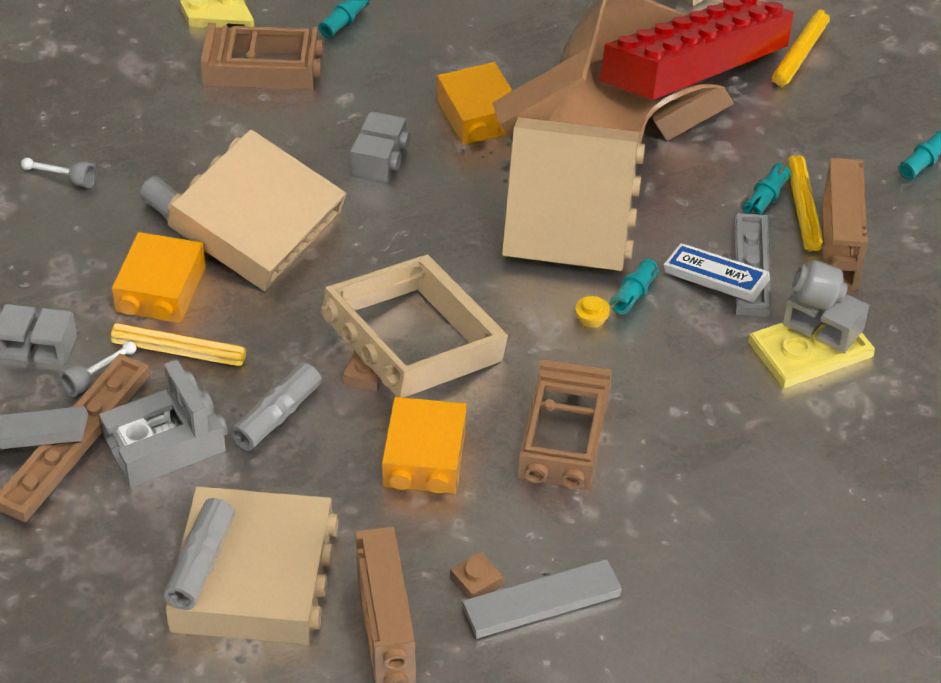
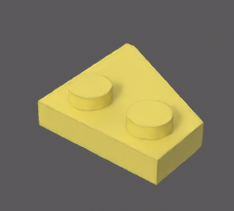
[180,0,255,28]

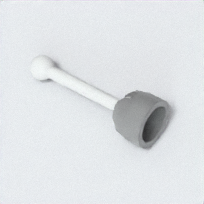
[21,158,97,189]
[59,341,136,397]

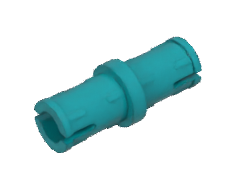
[318,0,370,39]
[898,130,941,180]
[742,163,791,215]
[609,259,660,315]

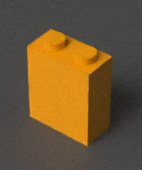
[437,62,512,145]
[112,232,206,323]
[382,397,467,494]

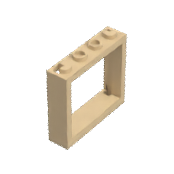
[321,254,508,398]

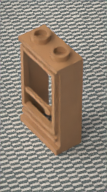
[200,23,324,90]
[821,158,868,291]
[518,359,612,491]
[355,526,416,683]

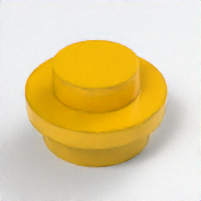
[575,296,610,328]

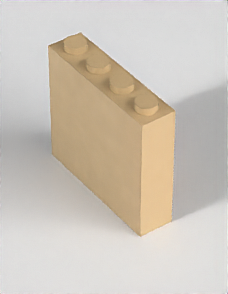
[502,117,645,271]
[167,129,346,291]
[166,486,339,645]

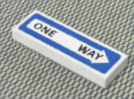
[664,243,770,302]

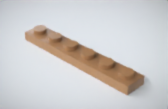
[0,353,151,523]

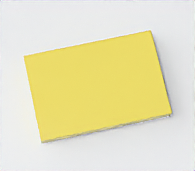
[748,322,875,389]

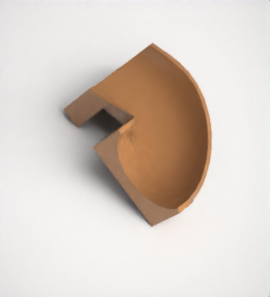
[492,0,734,143]

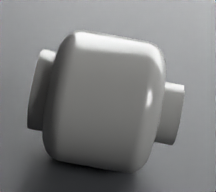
[792,260,848,311]

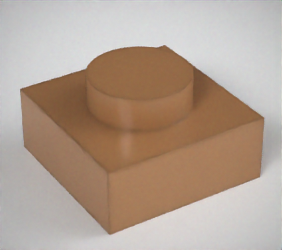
[343,350,382,392]
[450,551,504,599]

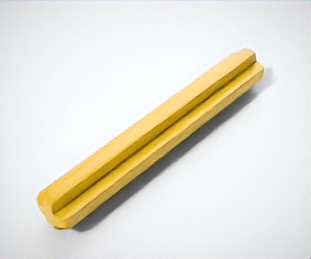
[772,10,830,88]
[787,155,823,252]
[110,323,246,367]

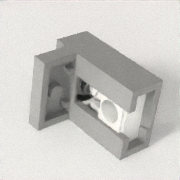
[99,359,228,488]

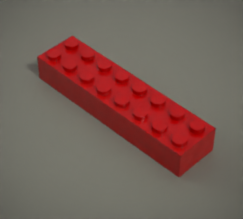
[600,0,794,100]

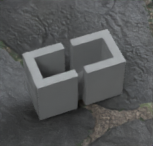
[350,111,411,183]
[783,291,869,354]
[0,304,77,366]

